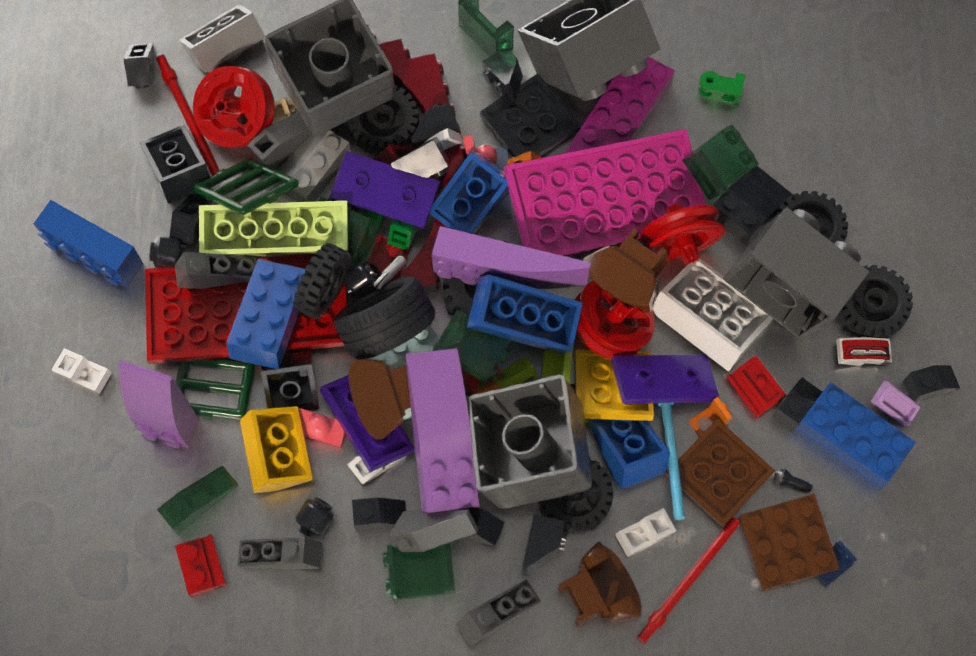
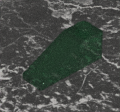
[157,465,239,535]

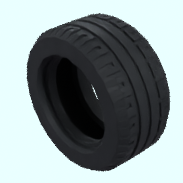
[334,276,435,360]

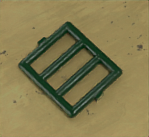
[194,158,299,215]
[175,358,255,419]

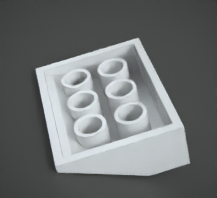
[652,258,773,372]

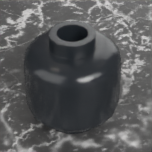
[149,236,186,268]
[345,261,382,297]
[295,497,334,537]

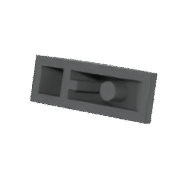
[390,510,478,552]

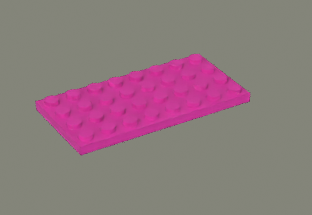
[503,129,707,256]

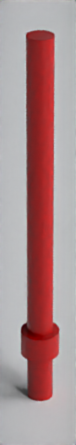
[156,54,220,176]
[637,517,741,644]

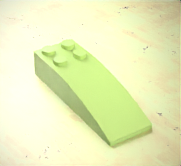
[199,201,348,257]

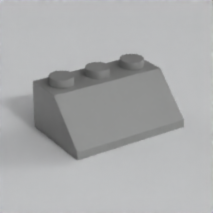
[180,5,265,73]
[272,130,351,202]

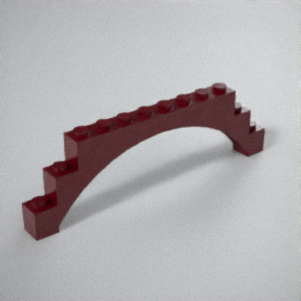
[367,25,486,294]

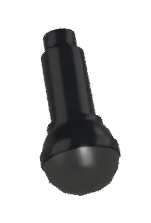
[774,469,813,492]

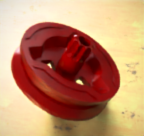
[193,66,275,147]
[640,204,726,264]
[574,281,655,360]

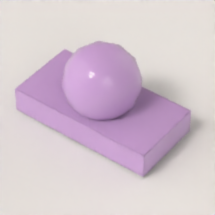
[871,380,921,428]

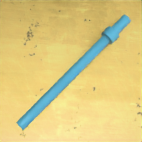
[658,403,685,520]

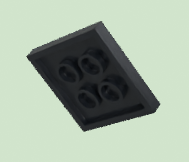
[480,73,581,163]

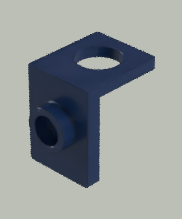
[818,539,857,586]

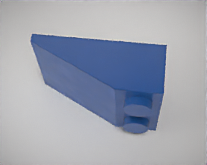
[430,152,509,234]
[588,419,670,489]

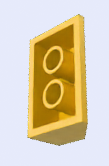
[240,406,313,493]

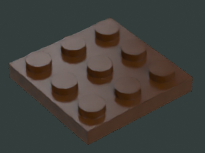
[665,419,775,528]
[739,493,840,591]

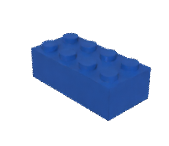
[33,199,143,288]
[227,259,306,369]
[467,275,583,354]
[796,382,916,489]

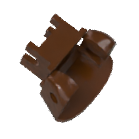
[583,229,668,312]
[348,360,411,440]
[557,541,642,627]

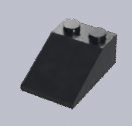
[140,125,210,204]
[713,165,793,246]

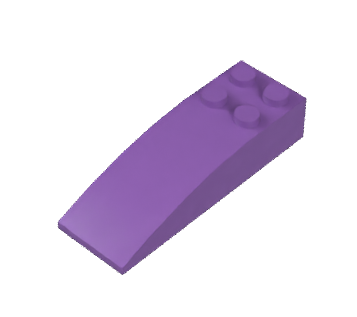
[432,226,591,289]
[405,348,479,513]
[118,360,199,449]

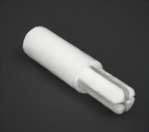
[374,256,407,289]

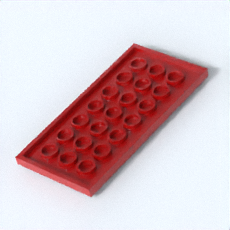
[145,254,347,364]

